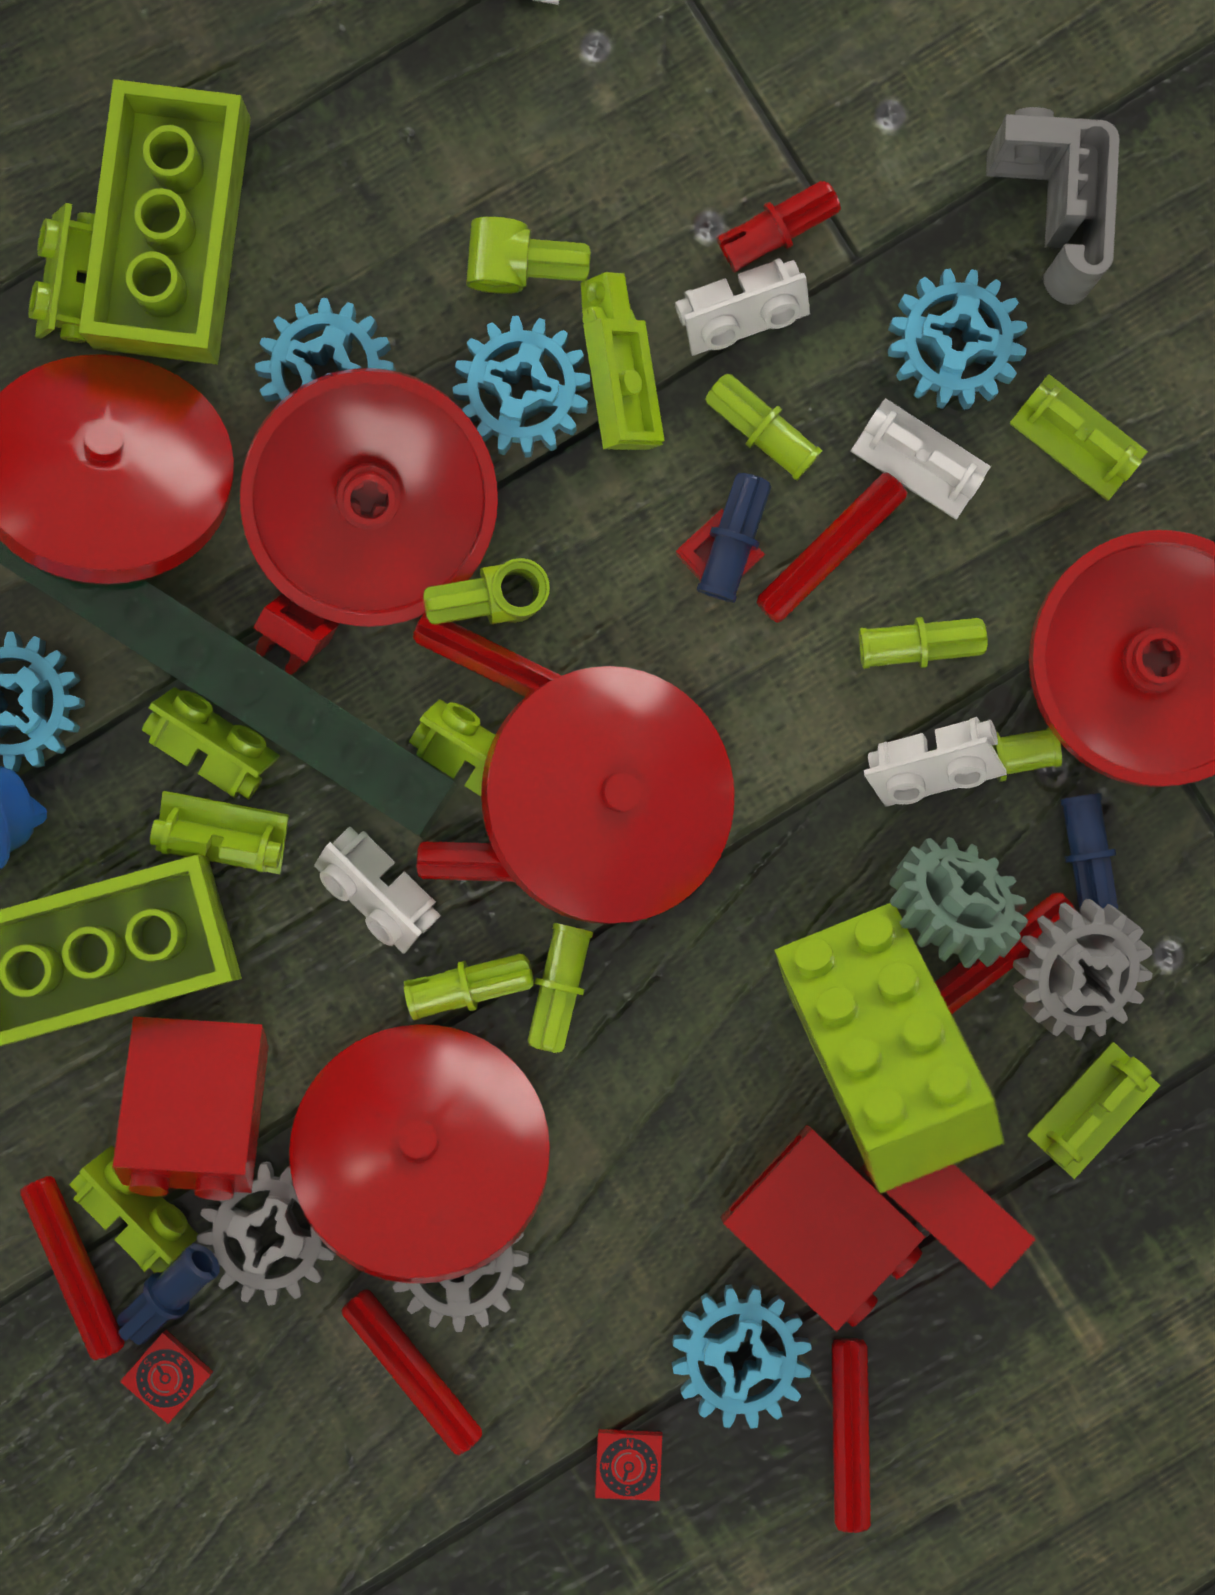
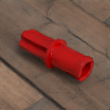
[716,181,841,272]

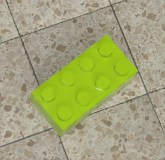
[79,79,251,365]
[0,854,242,1047]
[774,903,1004,1194]

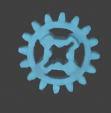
[888,268,1027,410]
[255,298,396,403]
[453,316,590,458]
[0,632,85,772]
[672,1284,812,1429]

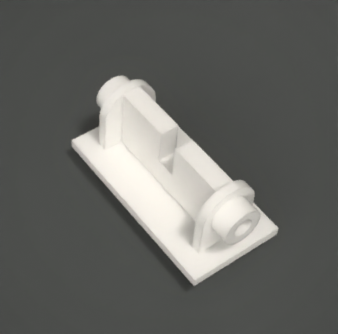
[675,258,810,356]
[851,398,991,520]
[864,717,1007,807]
[314,827,441,954]

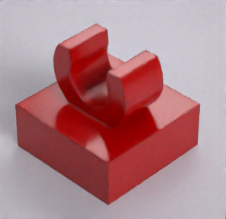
[253,593,340,676]

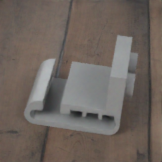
[986,107,1119,305]

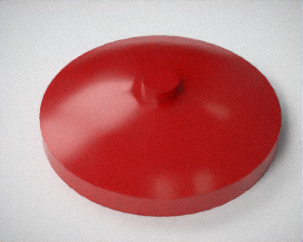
[0,354,234,584]
[240,368,498,627]
[1029,530,1215,787]
[481,666,735,924]
[289,1024,550,1284]

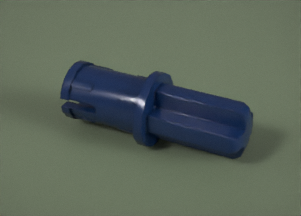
[696,473,771,603]
[1060,793,1118,909]
[117,1244,220,1345]

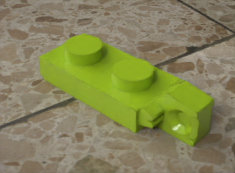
[581,272,665,450]

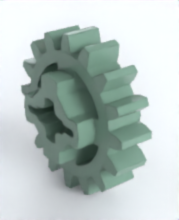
[889,837,1028,968]

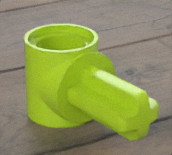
[466,217,591,294]
[423,558,550,625]

